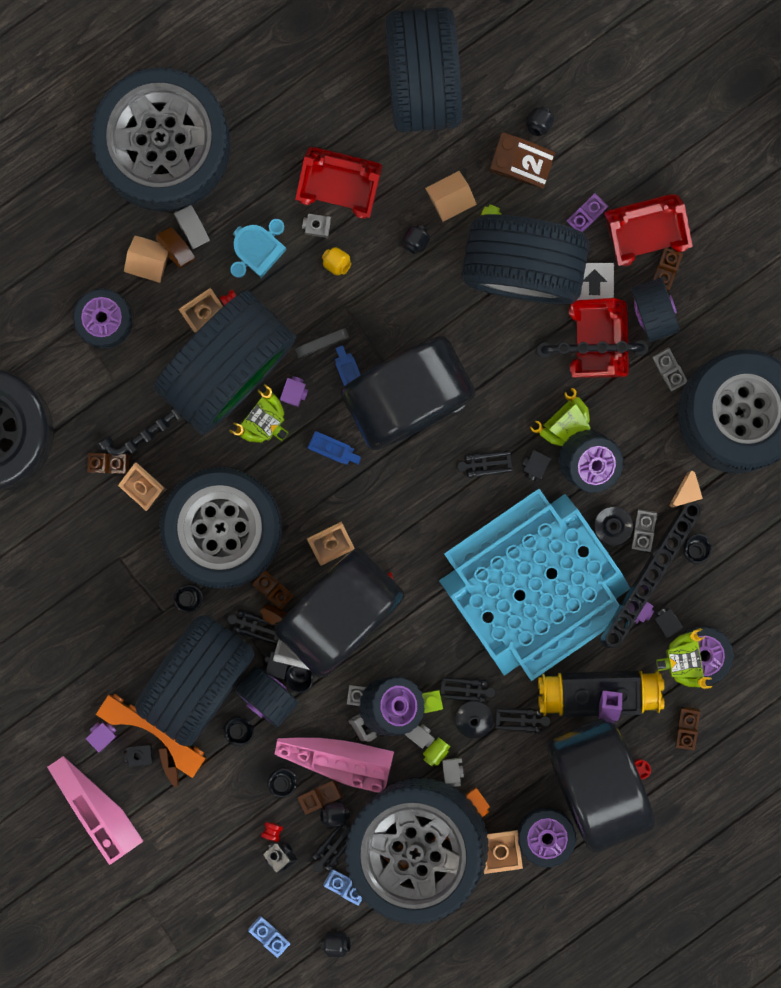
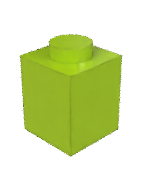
[422,690,443,713]

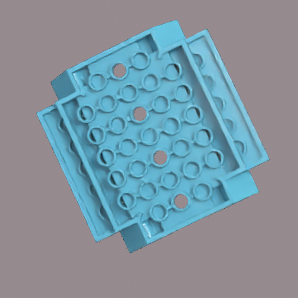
[439,489,631,681]

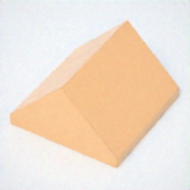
[425,171,477,222]
[124,236,168,283]
[179,288,223,333]
[118,463,167,511]
[669,470,703,508]
[307,522,355,566]
[484,830,523,874]

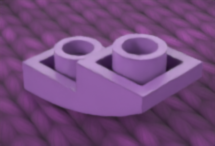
[567,193,609,232]

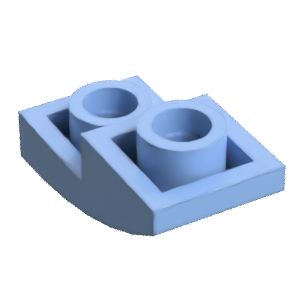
[323,868,362,906]
[248,915,290,958]

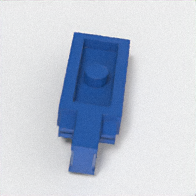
[335,345,360,386]
[307,431,361,465]

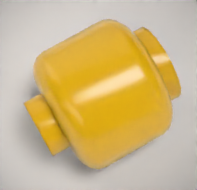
[322,247,351,276]

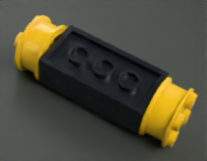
[538,670,664,717]

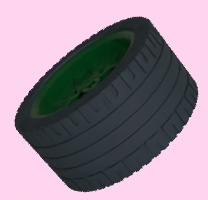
[154,291,296,435]

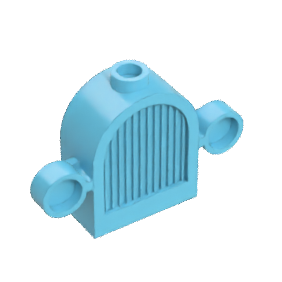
[231,219,286,278]

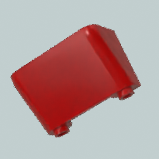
[295,147,382,218]
[605,194,693,266]
[569,298,629,378]

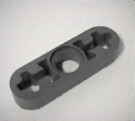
[295,328,349,358]

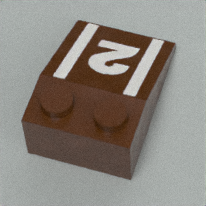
[489,132,555,189]

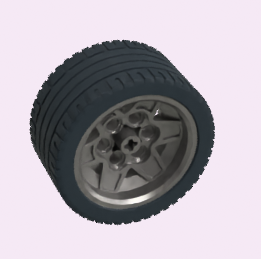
[91,67,231,212]
[345,778,489,924]

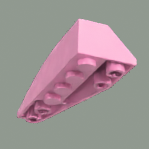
[275,738,394,793]
[47,756,143,865]

